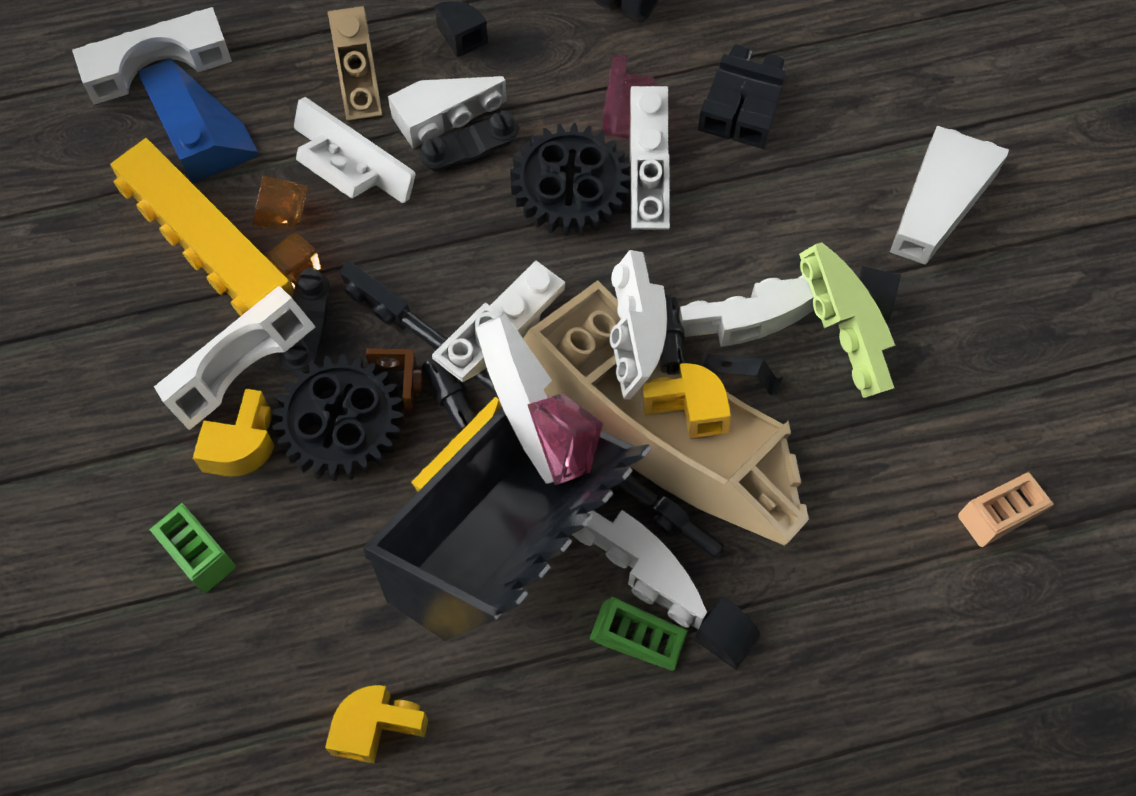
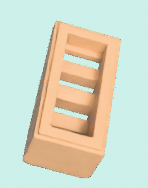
[958,472,1054,547]

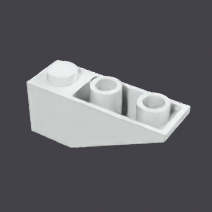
[388,76,507,149]

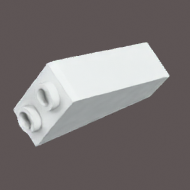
[890,126,1009,265]

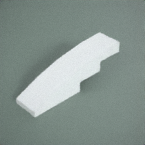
[476,313,581,484]

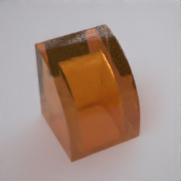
[252,175,308,229]
[264,233,321,290]

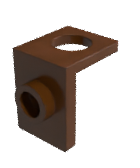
[366,348,423,414]

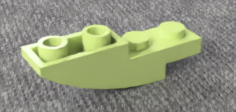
[799,243,895,398]

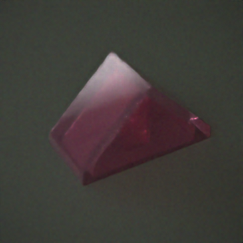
[527,393,603,485]

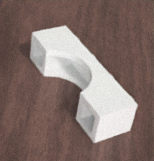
[72,7,232,105]
[154,286,315,430]

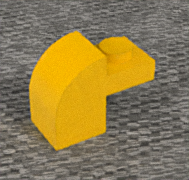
[642,363,731,439]
[193,389,275,477]
[325,685,428,764]

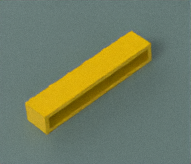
[110,138,293,316]

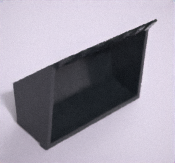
[363,407,652,641]

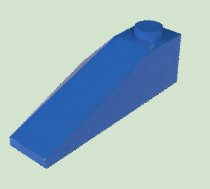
[137,58,259,184]

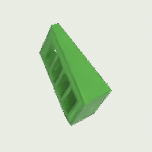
[149,503,236,593]
[590,597,688,671]

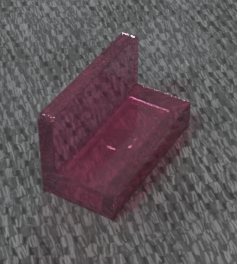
[602,54,654,139]

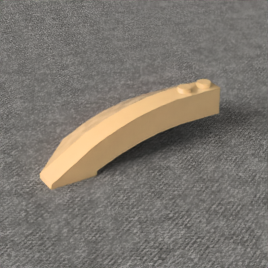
[523,280,809,546]

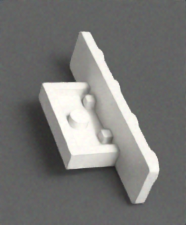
[294,97,416,203]

